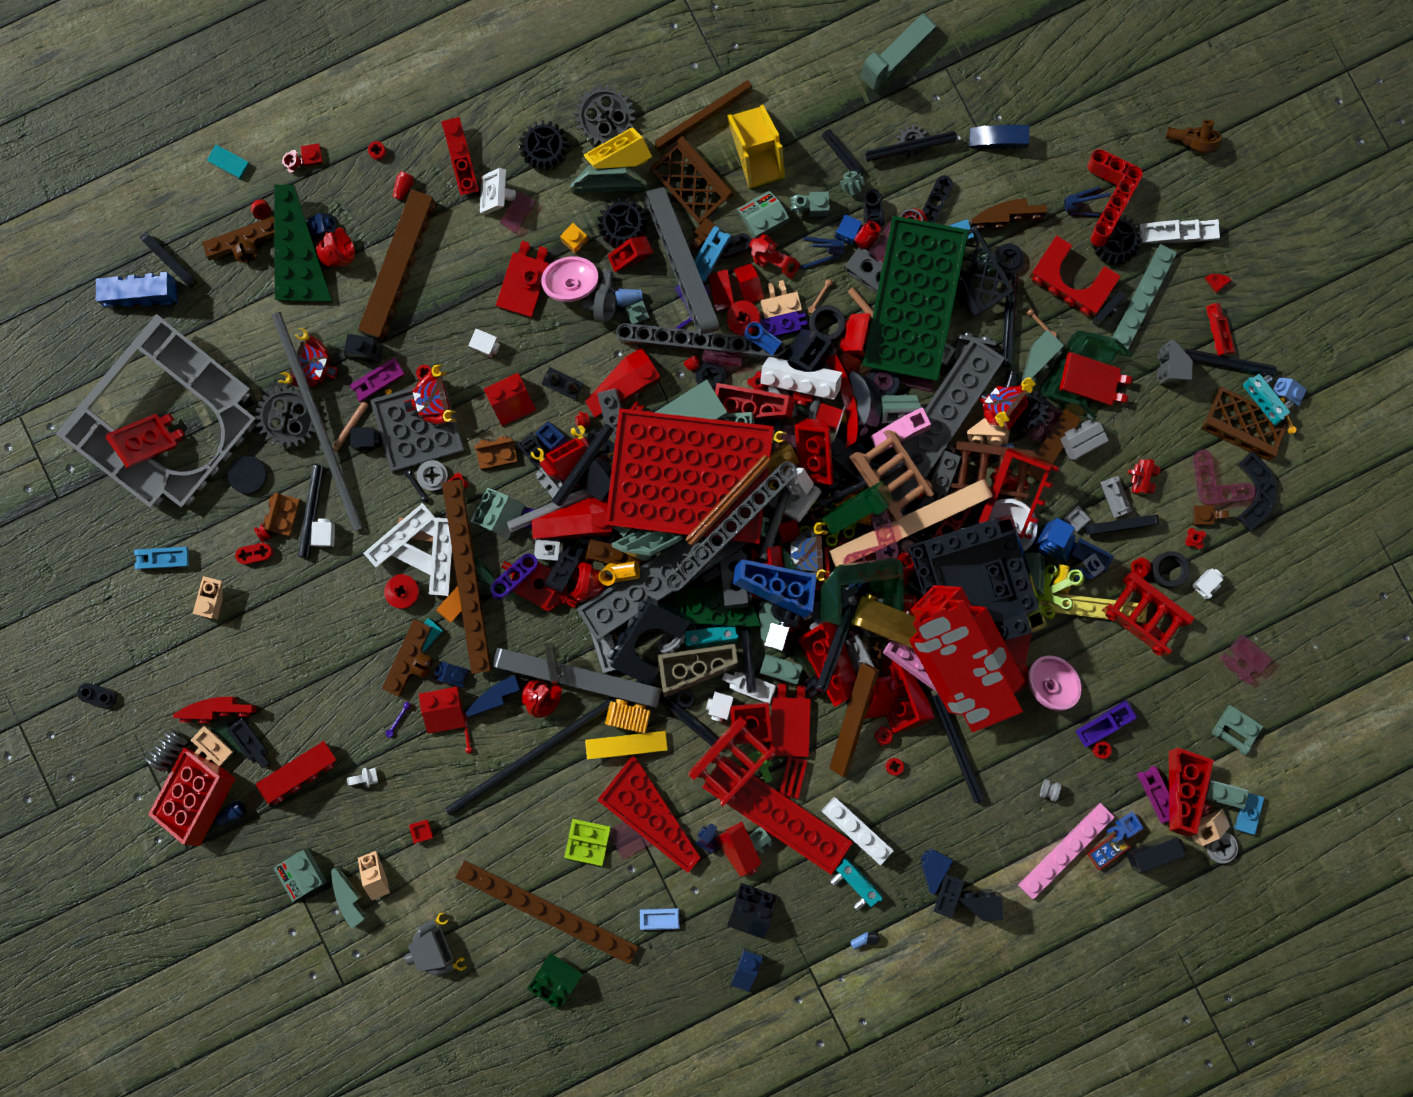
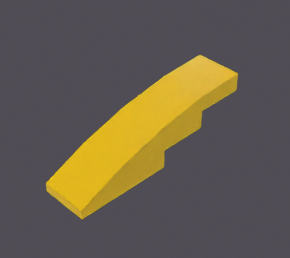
[585,731,667,759]

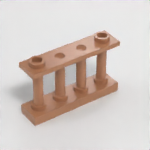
[850,430,933,521]

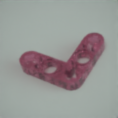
[1193,450,1255,505]
[843,509,899,571]

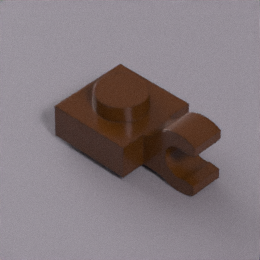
[691,218,718,252]
[1193,505,1229,525]

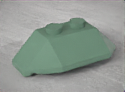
[570,165,647,193]
[612,529,683,561]

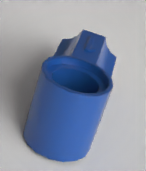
[744,322,782,356]

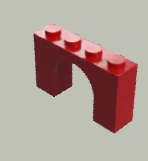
[1029,235,1120,317]

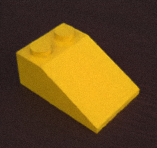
[583,127,652,169]

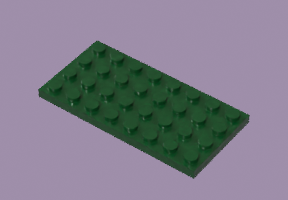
[862,215,968,381]

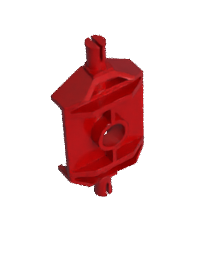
[501,560,578,612]

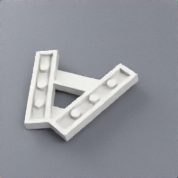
[364,503,452,596]

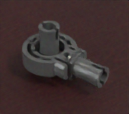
[582,270,616,323]

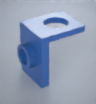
[834,214,862,245]

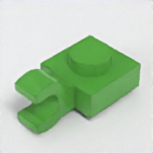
[747,750,773,783]

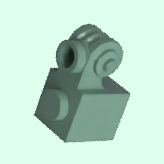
[790,192,829,217]

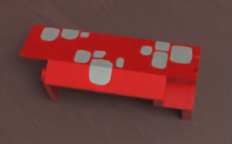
[909,585,1025,733]

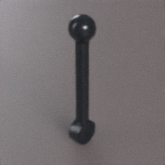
[403,469,428,503]

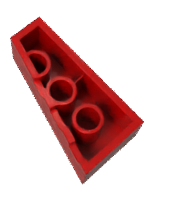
[798,617,856,707]
[256,741,336,807]

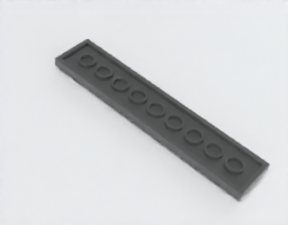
[880,338,1005,514]
[577,537,750,642]

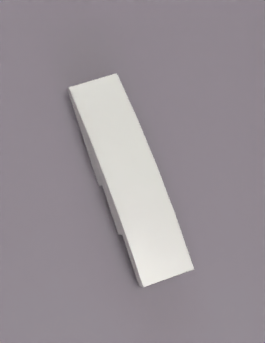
[1140,219,1220,243]

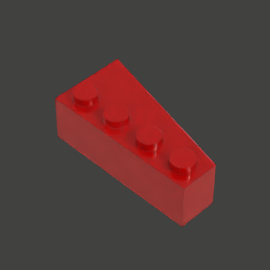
[715,383,795,421]
[1169,748,1214,837]

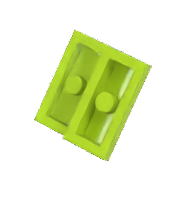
[564,819,610,867]

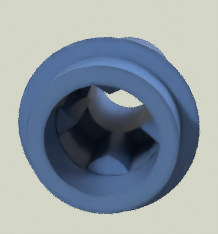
[614,289,643,308]

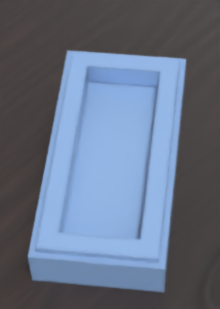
[640,908,679,930]

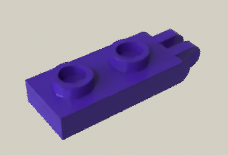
[758,311,809,337]

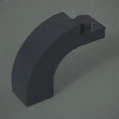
[848,370,882,441]

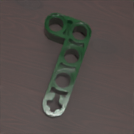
[820,481,893,535]

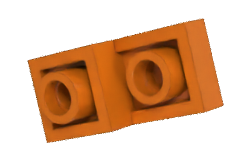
[436,586,462,623]

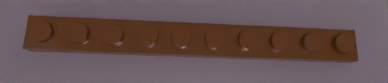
[442,480,492,674]
[455,860,638,964]

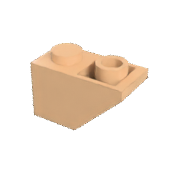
[967,418,1010,446]
[193,576,223,619]
[1192,808,1230,846]
[358,851,390,900]

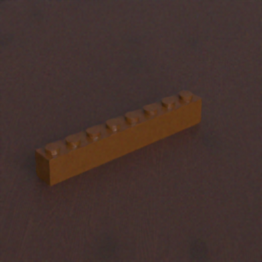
[358,189,436,341]

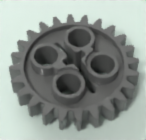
[574,85,635,146]
[255,386,316,449]

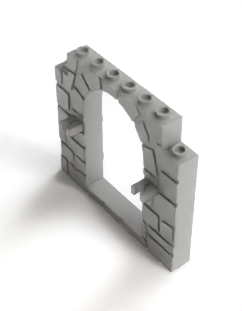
[56,314,257,508]

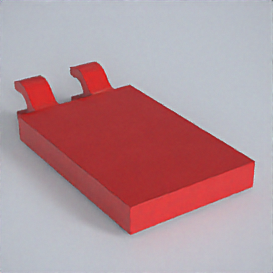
[495,241,549,318]
[1059,352,1133,406]
[106,413,185,469]
[770,684,811,757]

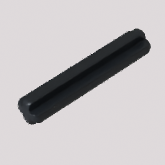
[822,129,863,174]

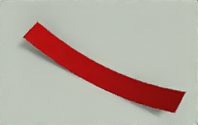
[826,354,858,448]

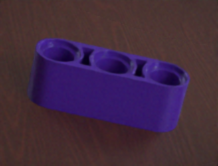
[491,553,538,600]

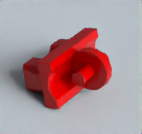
[1127,459,1160,494]

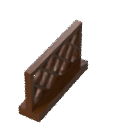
[650,136,734,224]
[1200,386,1288,461]

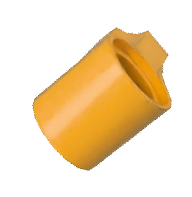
[599,561,640,586]

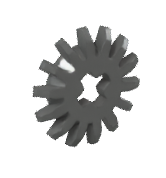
[896,124,927,158]

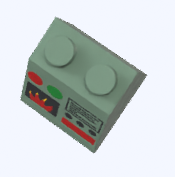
[737,191,789,238]
[274,848,327,902]

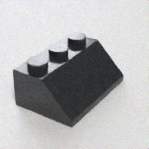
[831,427,889,490]

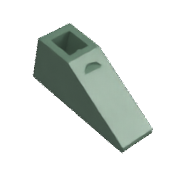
[1020,330,1064,385]

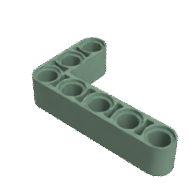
[860,13,938,90]

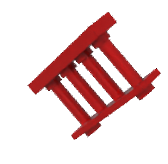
[1101,571,1194,657]
[688,715,776,806]

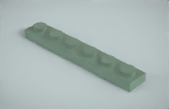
[1109,244,1177,353]

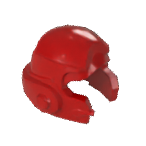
[316,228,355,267]
[568,563,606,602]
[522,681,562,718]

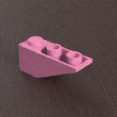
[870,407,931,452]

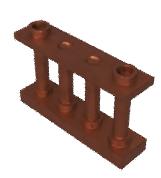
[951,441,1035,500]

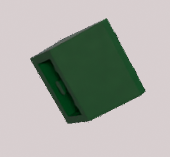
[527,953,583,1010]

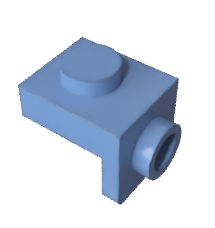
[1273,378,1307,406]

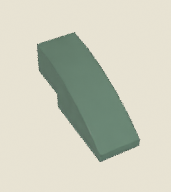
[331,867,367,929]

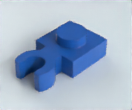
[1107,811,1143,842]

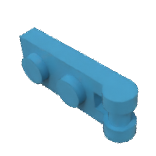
[694,226,732,282]
[134,547,189,570]

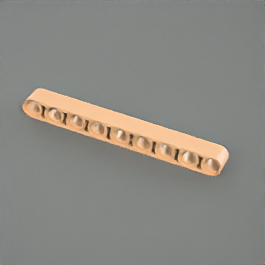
[829,479,993,569]

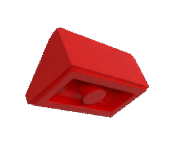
[709,269,734,312]

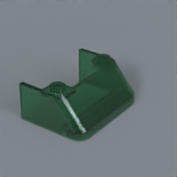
[1041,331,1133,420]
[821,558,904,625]

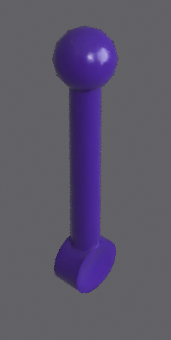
[385,702,411,737]

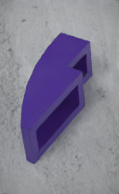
[1075,699,1137,748]

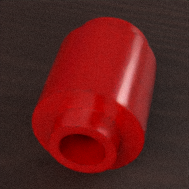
[855,221,881,249]

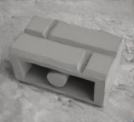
[1061,420,1109,459]

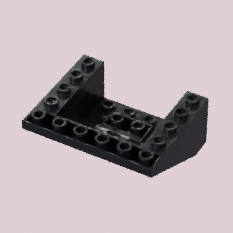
[908,514,1047,641]

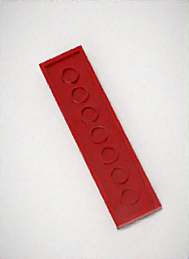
[702,755,853,875]

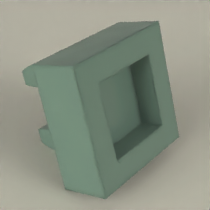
[625,300,649,324]
[749,827,772,853]

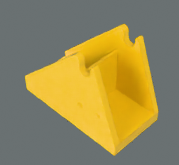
[727,105,785,189]

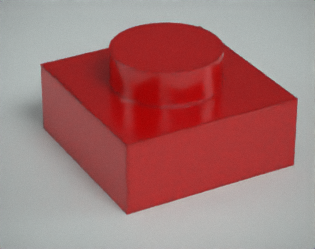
[300,143,323,167]
[409,819,434,844]

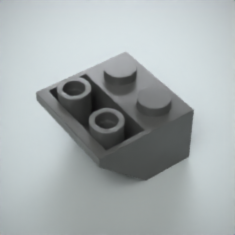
[1157,340,1193,386]

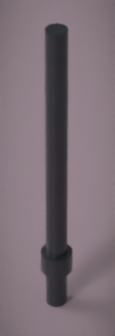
[818,454,924,508]

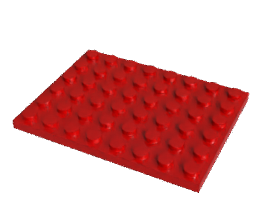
[605,408,774,544]

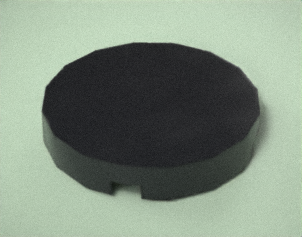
[228,456,267,494]

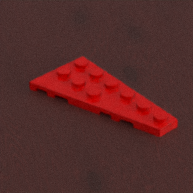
[597,754,700,873]

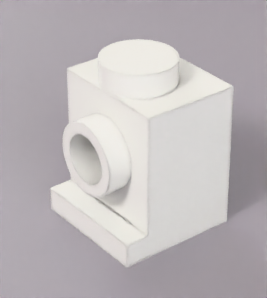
[784,467,814,497]
[534,538,563,560]
[1191,568,1224,599]

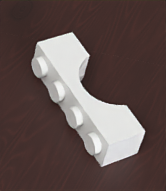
[761,357,842,399]
[821,797,893,865]

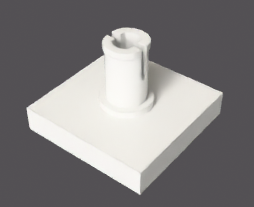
[480,168,516,214]
[769,485,822,522]

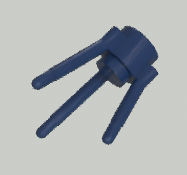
[1064,186,1111,217]
[801,237,844,269]

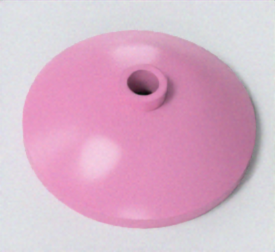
[541,257,599,302]
[1028,656,1081,711]

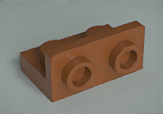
[474,436,518,470]
[263,492,301,537]

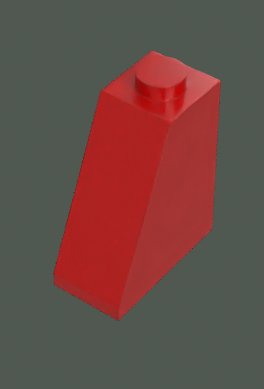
[714,821,761,877]

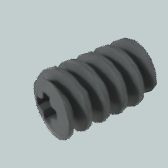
[145,728,188,771]

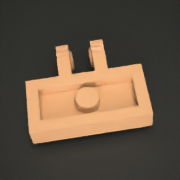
[760,280,802,319]
[191,726,234,766]

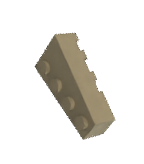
[658,644,738,697]

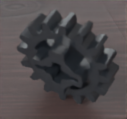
[1014,392,1052,432]

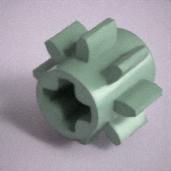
[840,171,865,195]
[976,250,999,274]

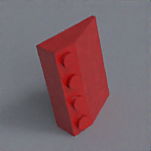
[148,747,236,846]

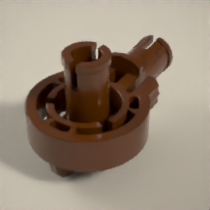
[1166,119,1222,154]

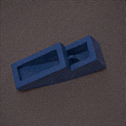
[969,125,1030,149]
[466,675,521,717]

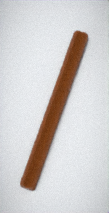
[686,455,772,546]

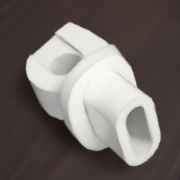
[347,767,378,788]

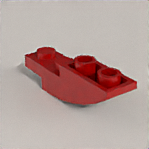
[441,117,479,195]
[173,696,256,723]

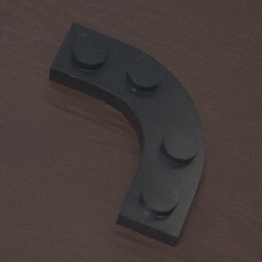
[1236,451,1276,532]

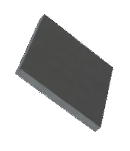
[370,378,465,473]

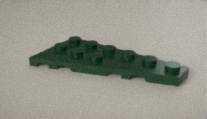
[274,184,333,301]
[660,579,760,628]

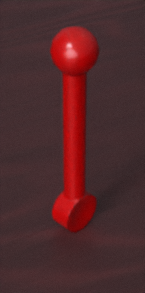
[464,714,473,754]

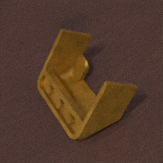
[850,594,917,650]

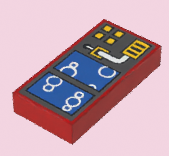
[1087,833,1130,870]

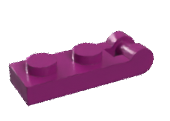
[350,358,405,402]
[1136,766,1169,823]

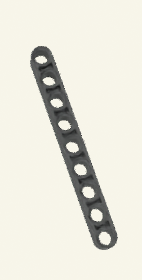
[644,187,719,336]
[616,323,785,359]
[666,462,798,591]
[492,648,662,708]

